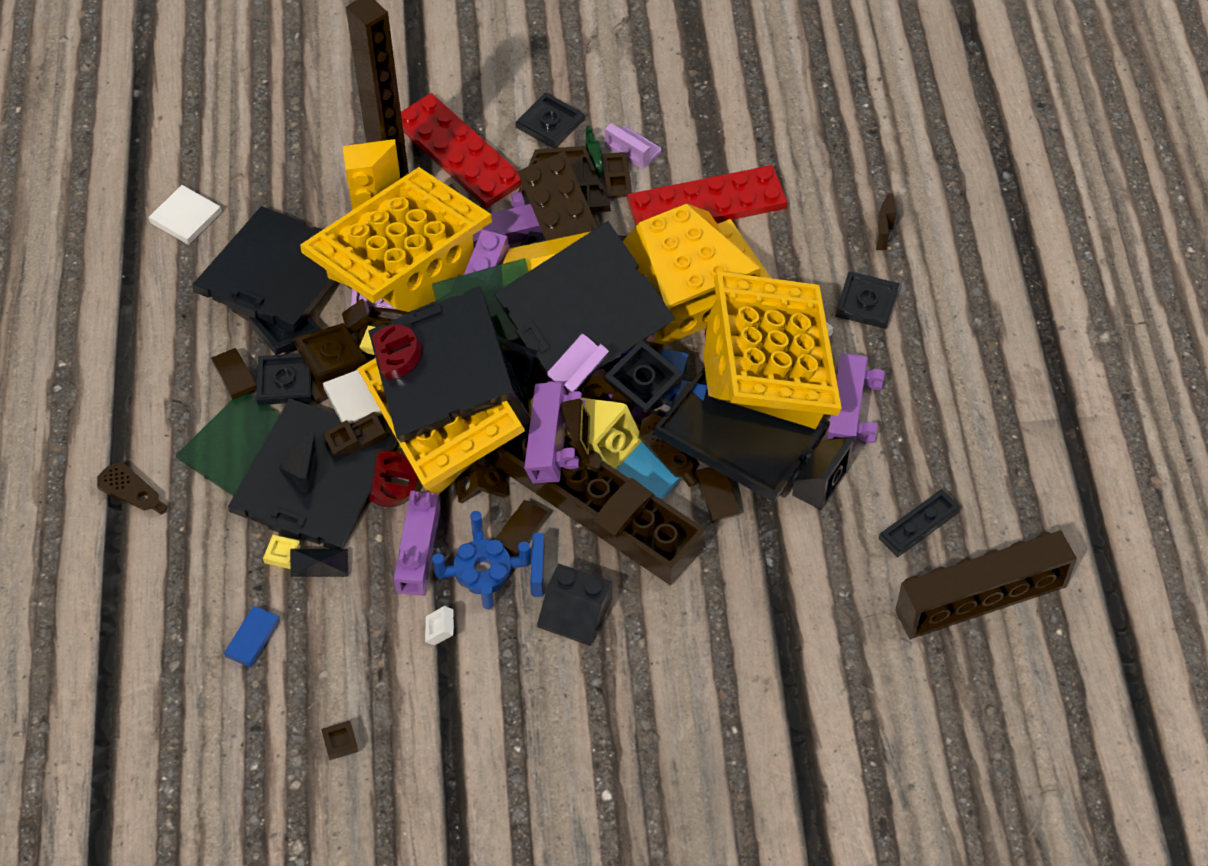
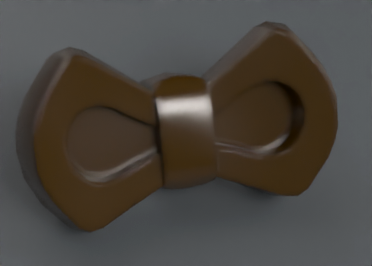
[561,450,602,479]

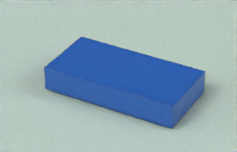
[530,533,545,597]
[224,606,280,668]

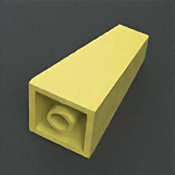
[531,398,642,469]

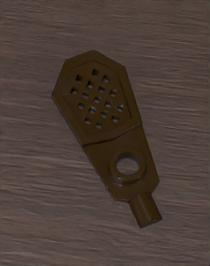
[638,413,698,487]
[97,461,168,515]

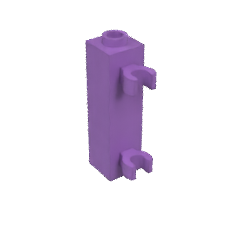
[473,192,542,248]
[827,353,885,452]
[525,381,586,483]
[394,491,440,596]

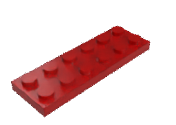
[401,93,522,209]
[627,165,787,226]

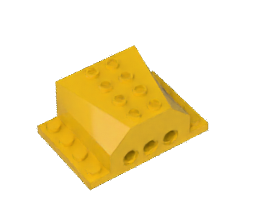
[300,167,492,312]
[622,204,771,346]
[703,271,842,429]
[357,358,525,494]

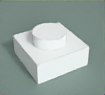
[425,606,454,645]

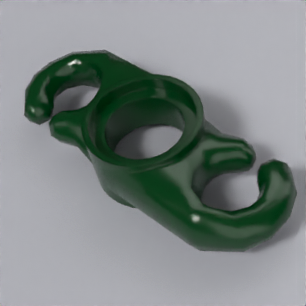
[586,126,603,179]

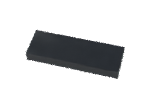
[879,489,961,558]

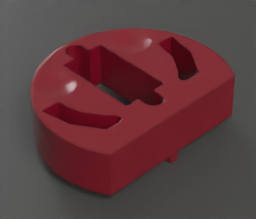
[372,325,422,379]
[369,451,417,507]

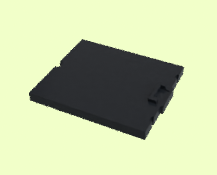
[192,206,335,332]
[494,221,675,382]
[368,286,516,443]
[653,366,828,502]
[228,398,399,549]

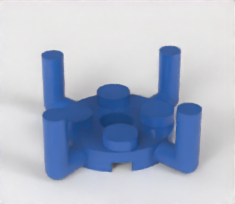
[432,511,531,610]

